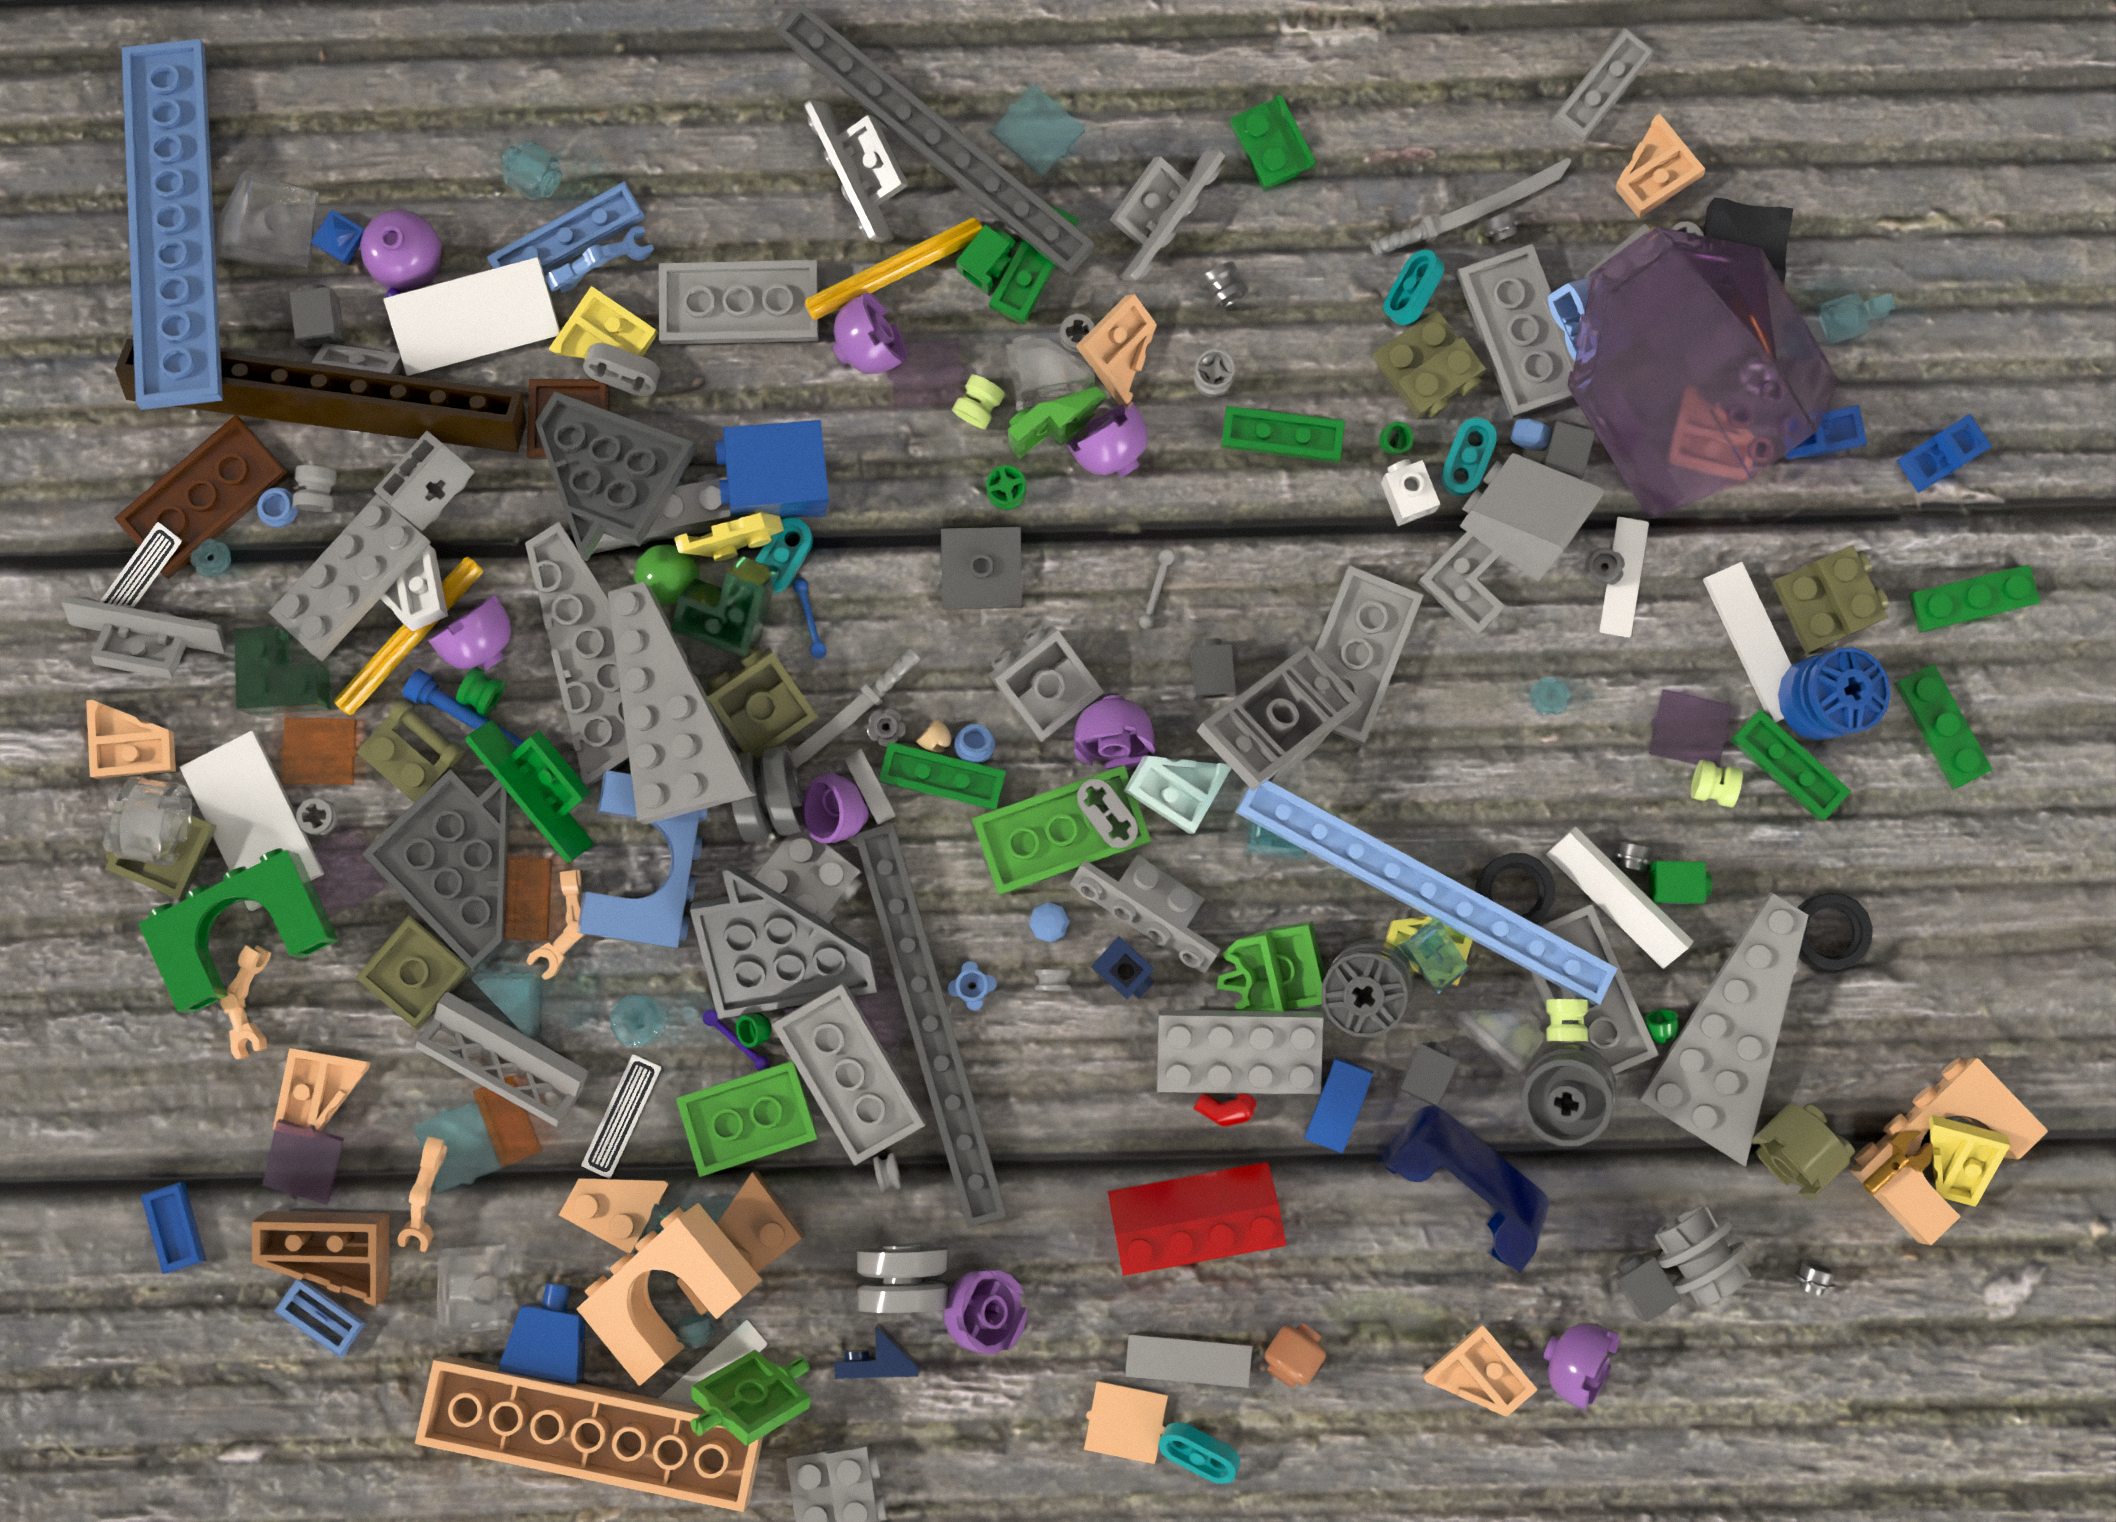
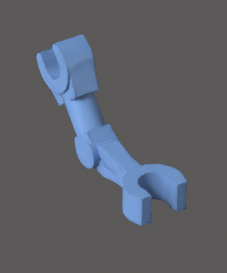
[545,226,654,293]

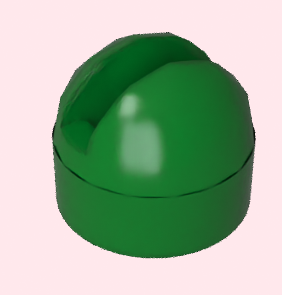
[1379,422,1414,455]
[1644,1009,1679,1044]
[736,1013,772,1048]

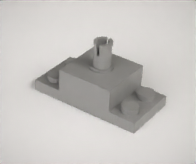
[1197,645,1363,791]

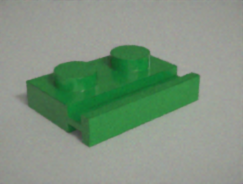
[1229,94,1316,191]

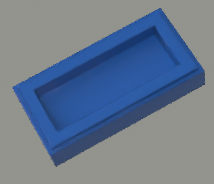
[141,1182,207,1274]

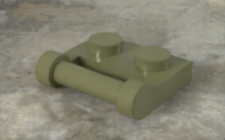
[356,698,465,803]

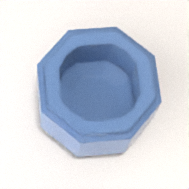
[1510,419,1552,450]
[1029,902,1069,943]

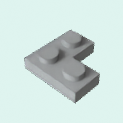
[1418,531,1506,637]

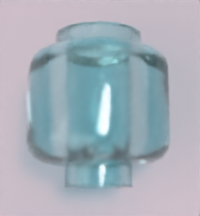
[501,141,562,200]
[610,994,667,1048]

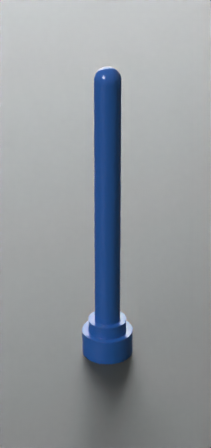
[402,668,577,774]

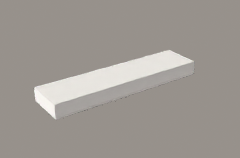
[1703,562,1792,723]
[1546,826,1694,969]

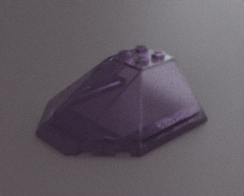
[1567,227,1840,519]

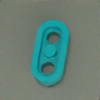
[1383,249,1444,326]
[1441,418,1497,496]
[751,518,813,594]
[1159,1422,1240,1484]

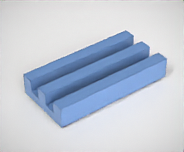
[274,1279,368,1358]

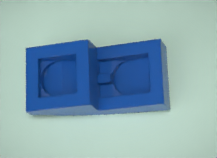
[1778,405,1867,459]
[1896,414,1993,493]
[1304,1056,1373,1154]

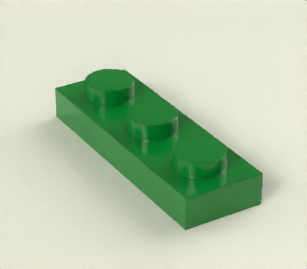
[989,203,1079,325]
[1221,406,1345,463]
[1909,564,2041,633]
[1894,663,1993,790]
[1730,709,1851,822]
[878,742,1006,811]

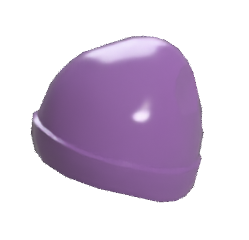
[802,772,869,843]

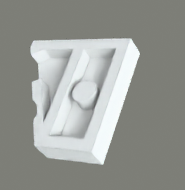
[380,545,448,631]

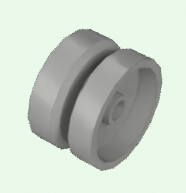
[857,1244,949,1313]

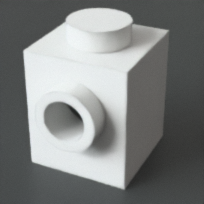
[1381,459,1440,526]

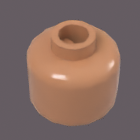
[1264,1323,1326,1389]

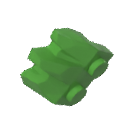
[1008,386,1107,459]
[1216,921,1325,1011]

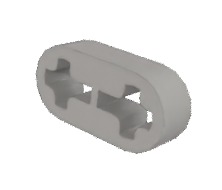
[583,343,661,396]
[844,748,896,825]
[1077,779,1138,849]

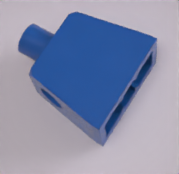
[498,1282,586,1384]

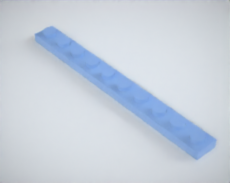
[1235,780,1618,1006]

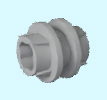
[1655,1205,1751,1306]

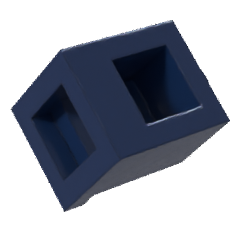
[1091,936,1155,1000]

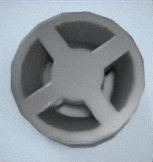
[1199,261,1249,310]

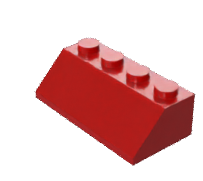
[1107,1161,1287,1276]

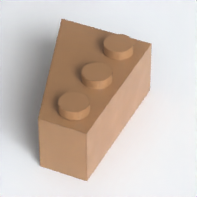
[677,1171,806,1316]
[252,1211,389,1306]

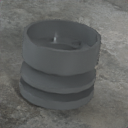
[1322,938,1414,1038]

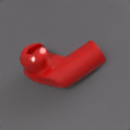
[1193,1093,1256,1127]

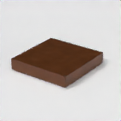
[527,379,610,459]

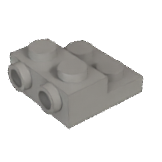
[988,625,1104,742]
[755,827,863,925]
[786,1443,888,1522]

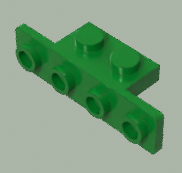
[465,720,594,863]

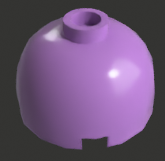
[360,209,442,291]
[833,292,908,374]
[1067,401,1148,477]
[428,595,512,671]
[1074,695,1155,769]
[943,1270,1027,1355]
[1544,1323,1620,1411]

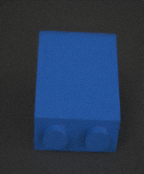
[715,420,829,518]

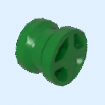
[986,465,1026,511]
[456,667,506,717]

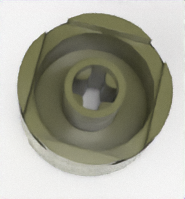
[1752,1104,1855,1199]

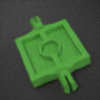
[691,1350,811,1446]

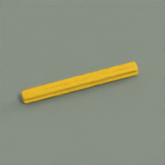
[805,217,982,320]
[334,557,483,715]

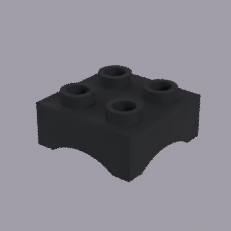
[1698,197,1793,294]

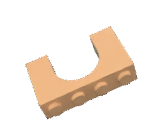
[1849,1058,2048,1245]
[577,1203,762,1386]

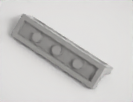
[415,992,588,1127]

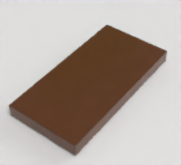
[114,415,291,579]

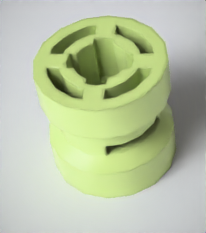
[952,374,1006,429]
[1691,759,1743,808]
[1546,999,1588,1041]

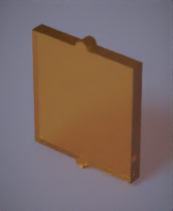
[279,718,359,785]

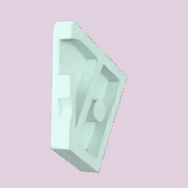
[1124,756,1231,834]

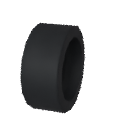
[1475,853,1556,925]
[1797,893,1873,971]

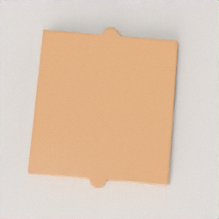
[1084,1381,1168,1464]

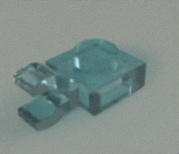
[1816,292,1895,345]

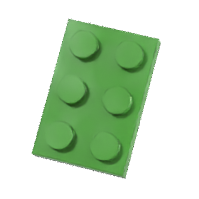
[676,1061,819,1177]

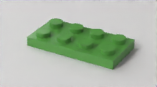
[972,765,1151,896]

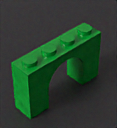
[138,848,339,1014]

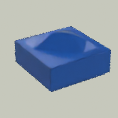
[310,210,365,266]

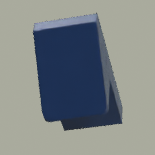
[834,1323,920,1379]

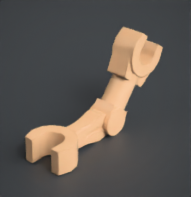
[526,870,585,980]
[220,945,272,1059]
[397,1136,448,1252]

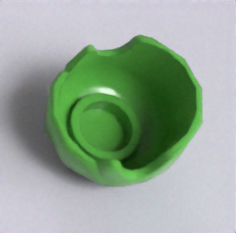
[634,545,700,605]

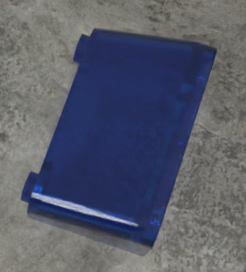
[1376,1106,1549,1273]

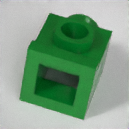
[956,224,1016,296]

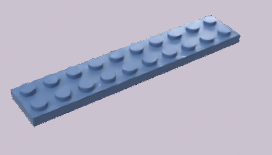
[122,39,223,410]

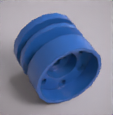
[1778,647,1891,741]

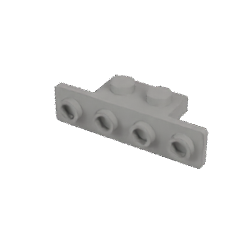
[804,99,909,244]
[1110,149,1226,281]
[61,596,227,679]
[1070,855,1220,973]

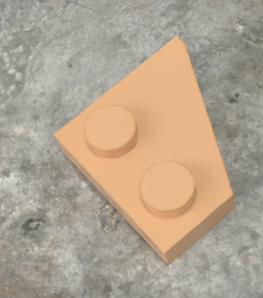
[1615,113,1705,218]
[1076,294,1157,405]
[1421,1324,1538,1417]

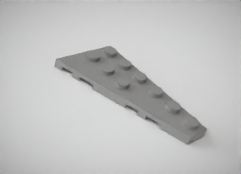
[525,522,629,787]
[608,582,757,825]
[1638,892,1809,1167]

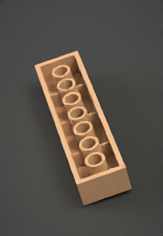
[415,1355,763,1512]

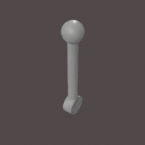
[1139,550,1175,629]

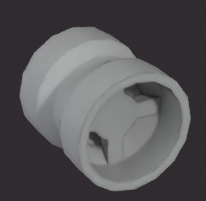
[1194,349,1235,398]
[292,465,337,513]

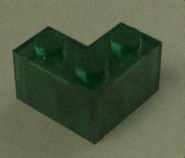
[671,556,779,657]
[234,626,331,715]

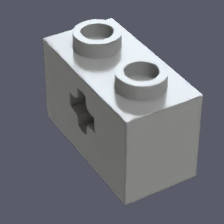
[374,431,475,531]

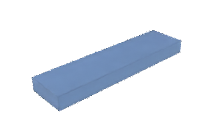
[487,181,646,274]

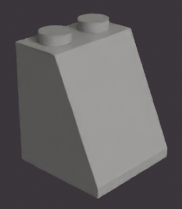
[1460,453,1605,582]

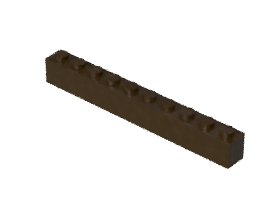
[115,339,527,453]

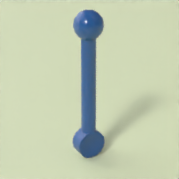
[793,578,826,659]

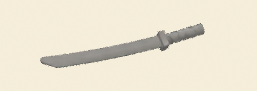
[1371,158,1571,256]
[791,648,921,769]

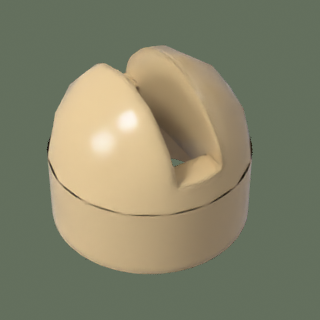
[916,718,951,754]

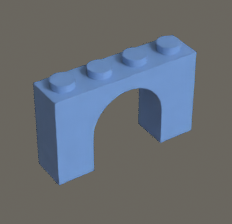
[577,770,708,948]

